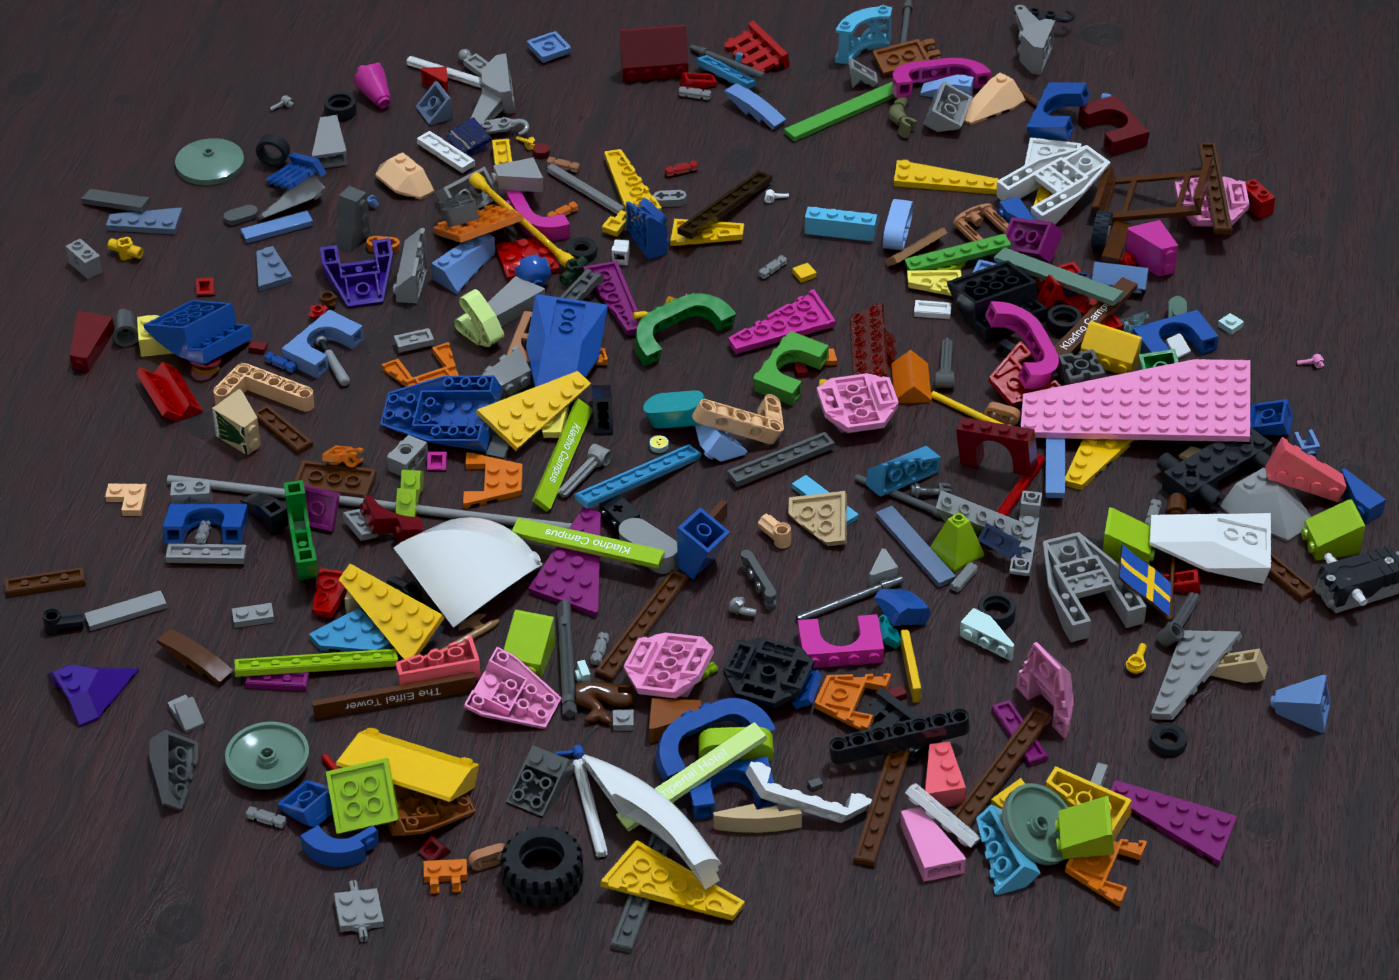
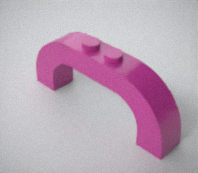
[892,58,991,98]
[505,190,570,241]
[985,301,1059,389]

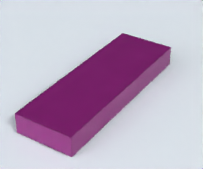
[245,672,310,691]

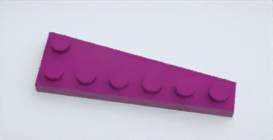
[583,261,641,336]

